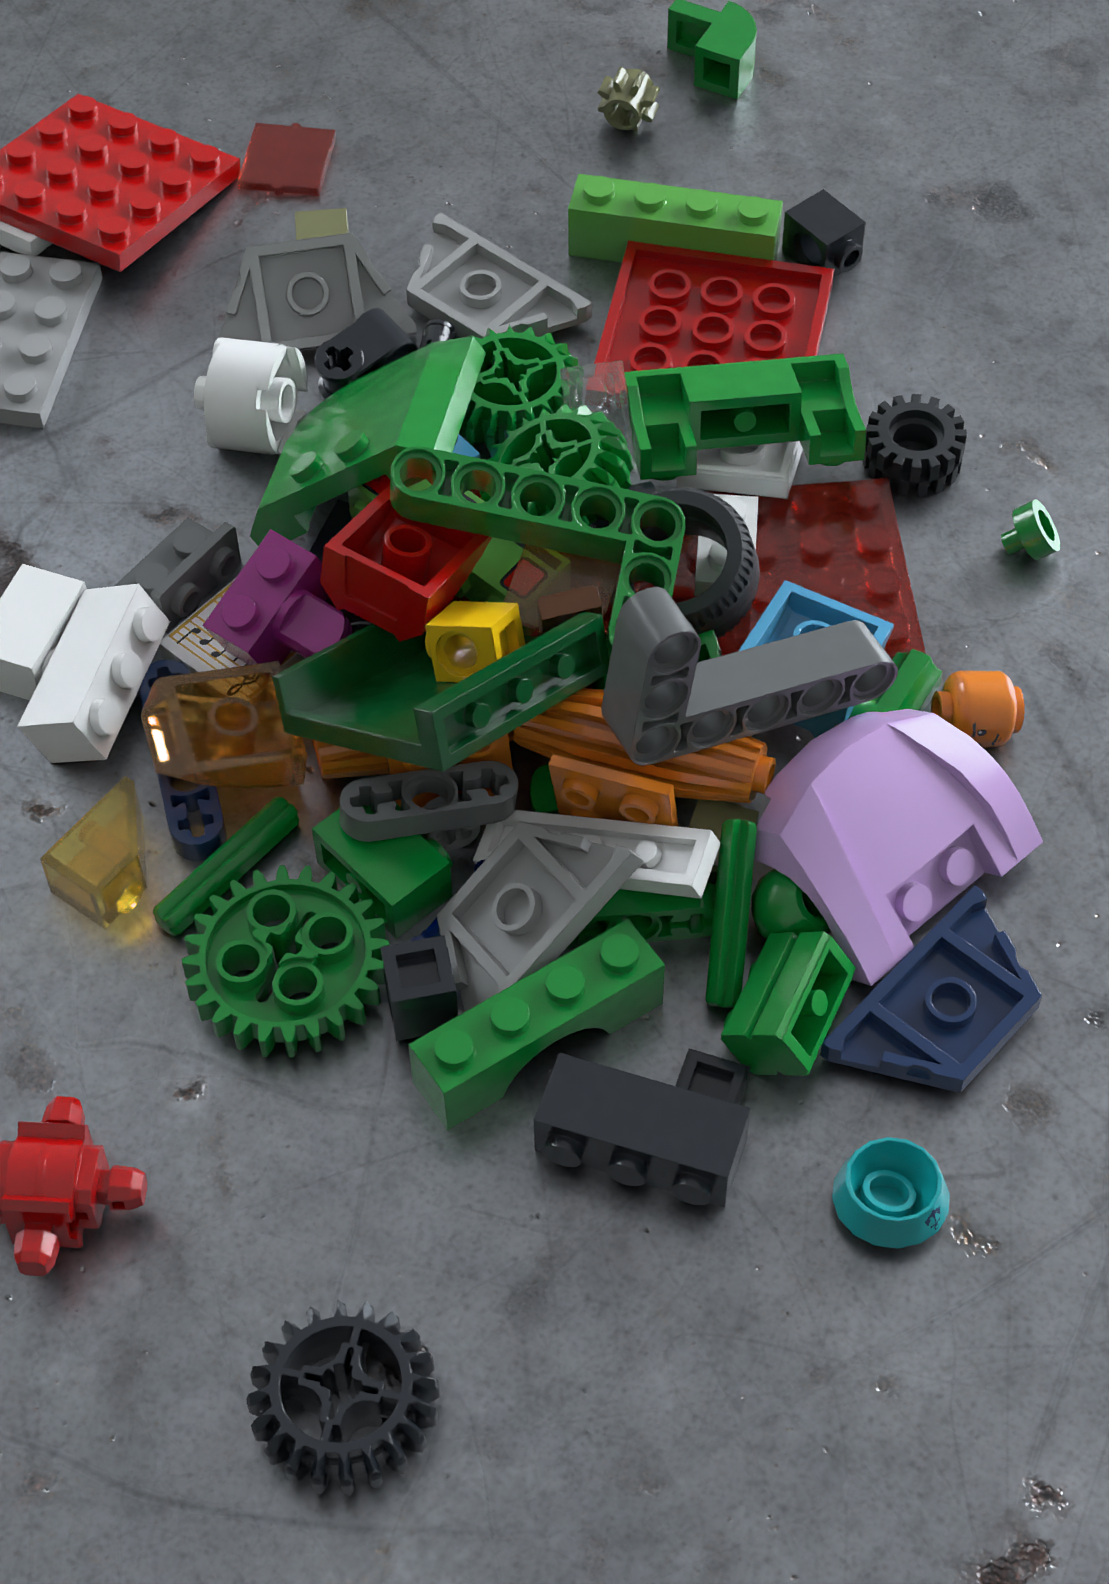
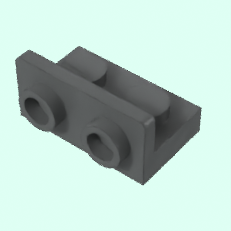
[114,517,242,633]

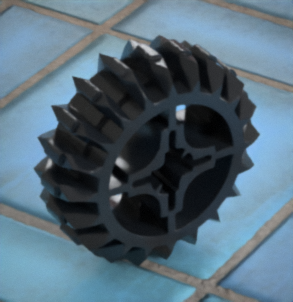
[247,1299,440,1497]

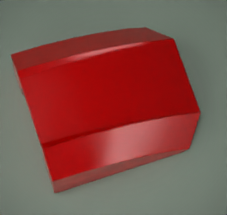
[320,485,492,642]

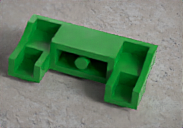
[623,353,866,481]

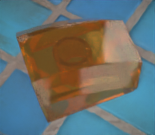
[141,661,308,789]

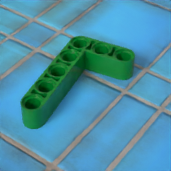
[390,446,685,662]

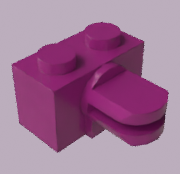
[202,529,355,678]

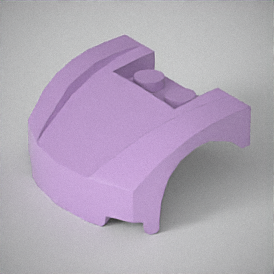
[754,709,1043,986]

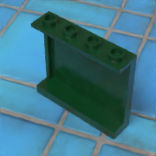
[272,602,610,772]

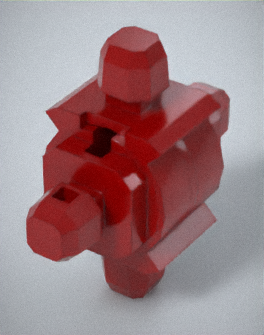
[0,1096,148,1276]

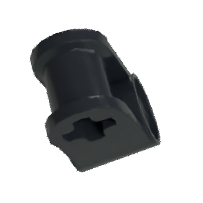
[314,308,418,401]

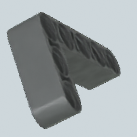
[601,587,898,766]

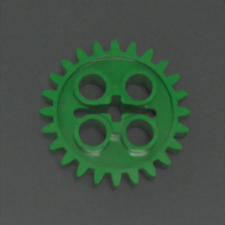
[182,865,389,1057]

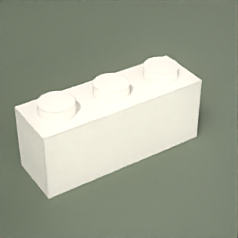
[17,584,170,763]

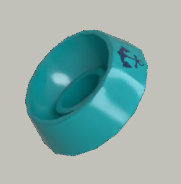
[832,1137,950,1249]

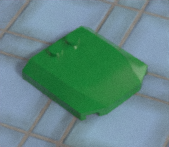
[250,336,486,546]

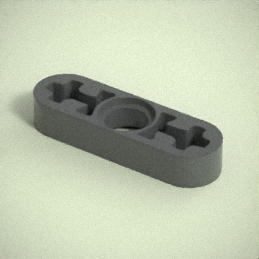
[339,761,518,842]

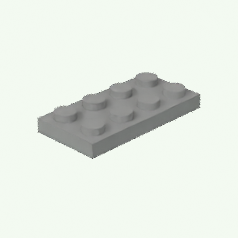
[0,252,102,429]

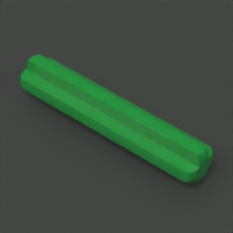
[153,796,300,936]
[705,819,757,1008]

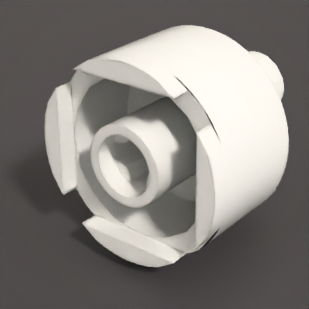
[194,337,307,455]

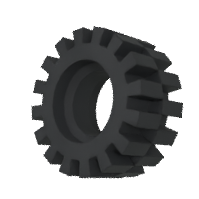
[863,394,967,498]

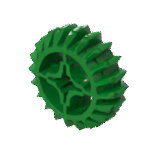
[459,324,585,452]
[480,404,634,526]

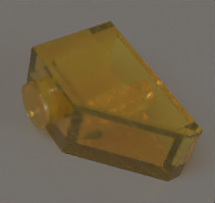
[40,776,147,929]

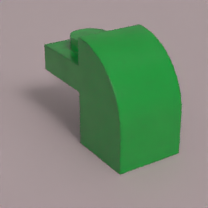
[667,0,757,100]

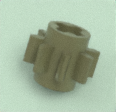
[597,66,660,132]

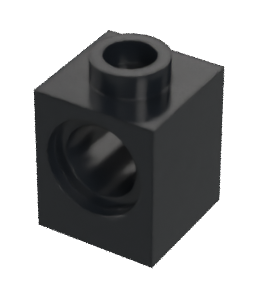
[782,189,866,278]
[380,935,458,1041]

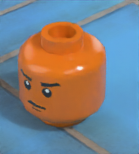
[931,671,1025,748]

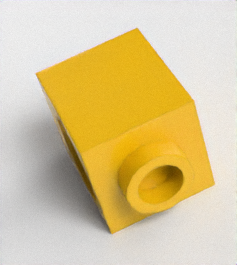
[425,601,525,682]

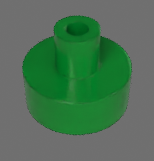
[1001,499,1060,561]

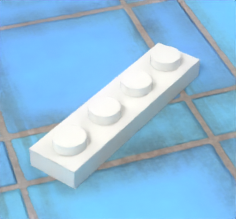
[473,810,720,898]

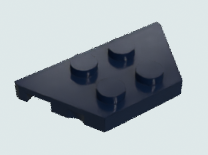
[820,885,1042,1093]

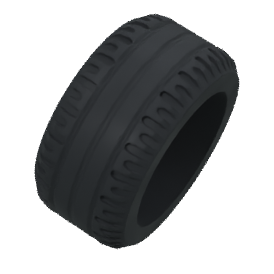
[599,487,760,639]

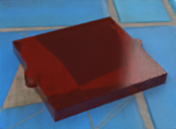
[237,123,336,196]

